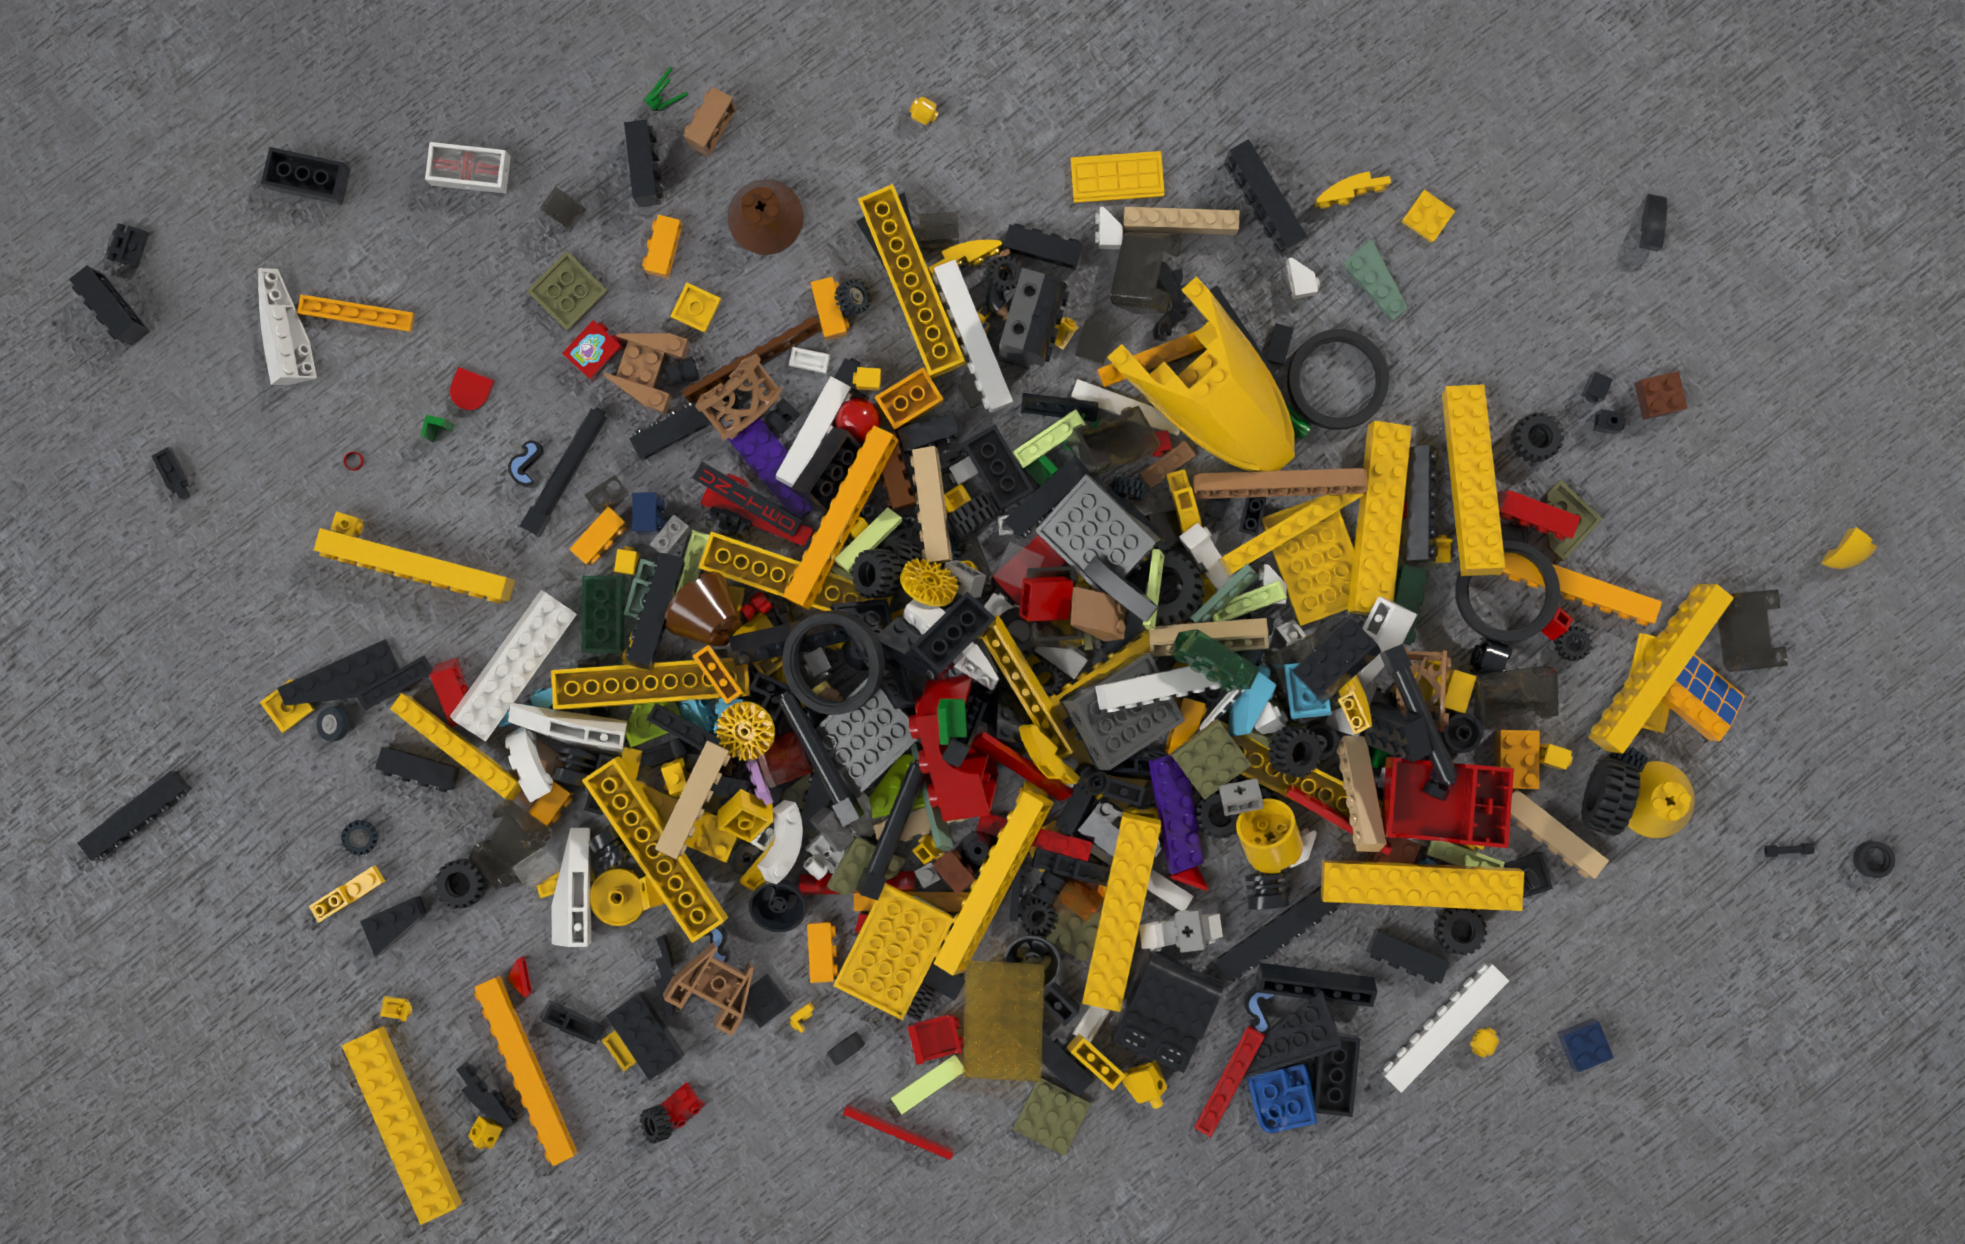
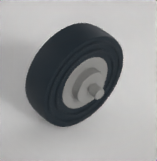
[316,707,349,741]

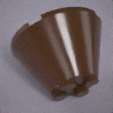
[728,179,804,255]
[664,571,742,646]

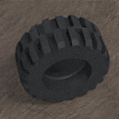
[1128,551,1205,626]
[1581,757,1640,836]

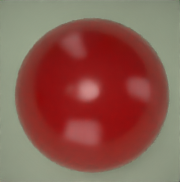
[835,398,881,444]

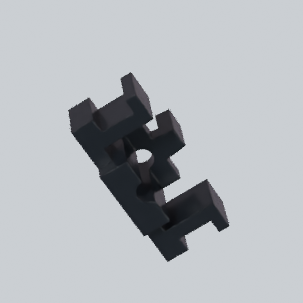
[705,506,751,540]

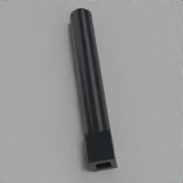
[520,407,607,537]
[1380,644,1459,786]
[777,690,865,827]
[856,759,927,901]

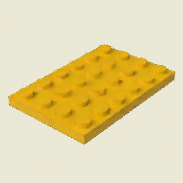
[1261,495,1354,626]
[833,883,954,1020]

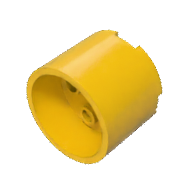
[1236,799,1303,874]

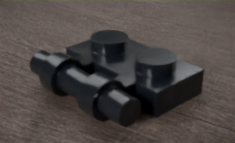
[106,223,149,268]

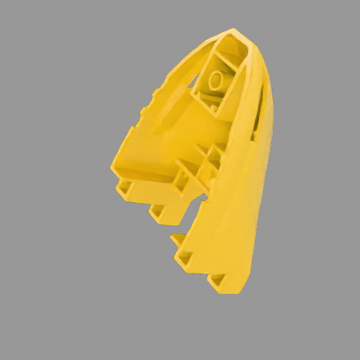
[1107,276,1295,472]

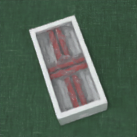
[425,142,511,194]

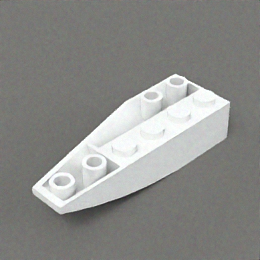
[258,268,317,385]
[1329,597,1417,706]
[902,599,999,690]
[508,703,627,756]
[552,828,591,947]

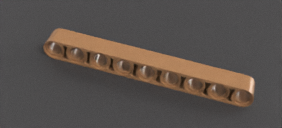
[1193,468,1368,499]

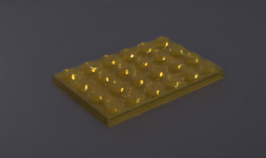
[963,960,1045,1082]

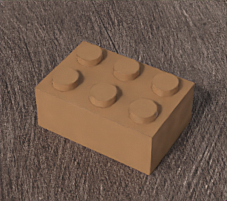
[684,86,737,157]

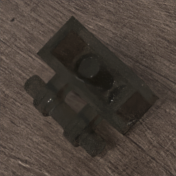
[920,212,959,251]

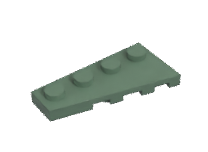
[1342,239,1408,321]
[1190,564,1259,623]

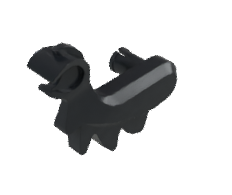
[1143,261,1192,341]
[860,503,922,541]

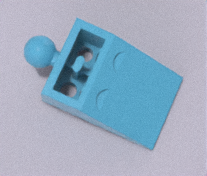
[1228,665,1277,737]

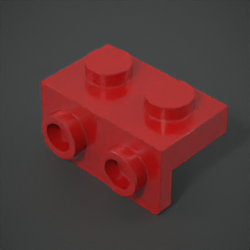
[660,1082,705,1129]

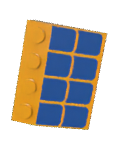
[1661,654,1745,741]

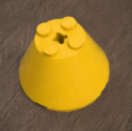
[1628,761,1695,838]

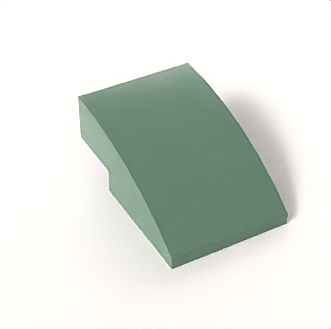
[624,558,655,618]

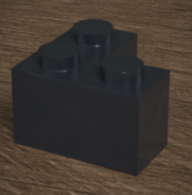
[749,672,792,728]

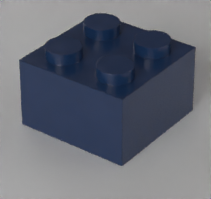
[632,492,665,535]
[1557,1018,1614,1072]

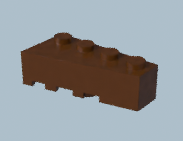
[881,431,916,512]

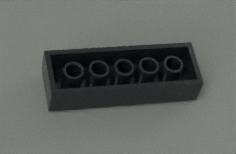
[1224,139,1308,258]

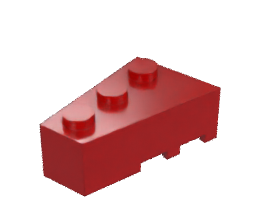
[429,657,469,727]

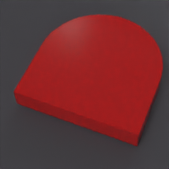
[450,367,495,411]

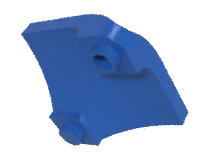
[1247,1063,1318,1133]

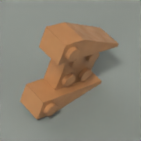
[604,333,691,415]
[663,942,754,1036]

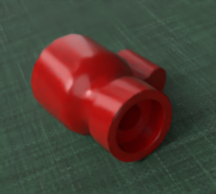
[740,591,773,621]

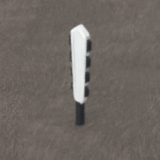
[1191,679,1247,737]

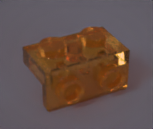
[1057,878,1104,921]

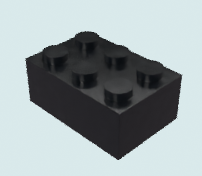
[987,687,1033,756]

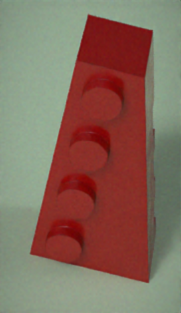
[1497,490,1581,541]

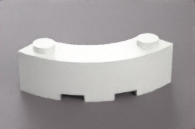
[1179,523,1237,592]
[505,727,553,803]
[757,800,803,884]
[1139,914,1223,951]

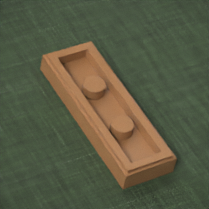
[1139,440,1196,490]

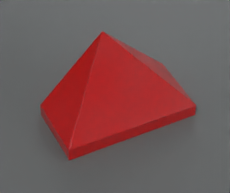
[1169,866,1208,891]
[506,956,533,997]

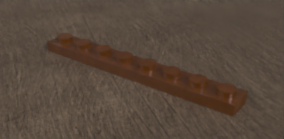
[682,316,822,403]

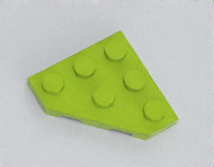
[626,702,682,748]
[869,753,925,818]

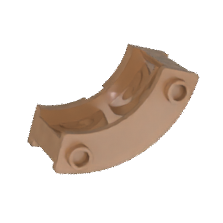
[695,354,783,440]
[1396,648,1451,732]

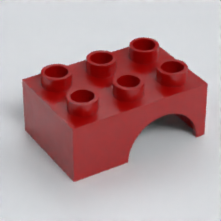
[909,675,999,821]
[1381,757,1514,848]

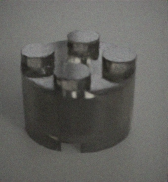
[540,186,587,231]

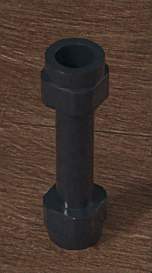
[1764,843,1815,857]

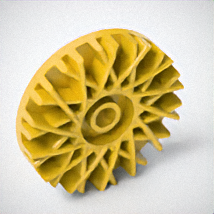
[900,558,958,607]
[716,702,775,761]
[590,867,645,926]

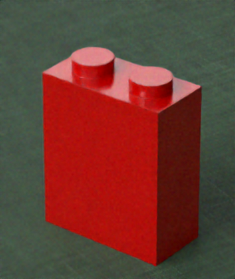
[1019,577,1073,621]

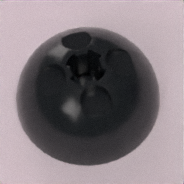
[749,879,806,933]
[1003,934,1061,991]

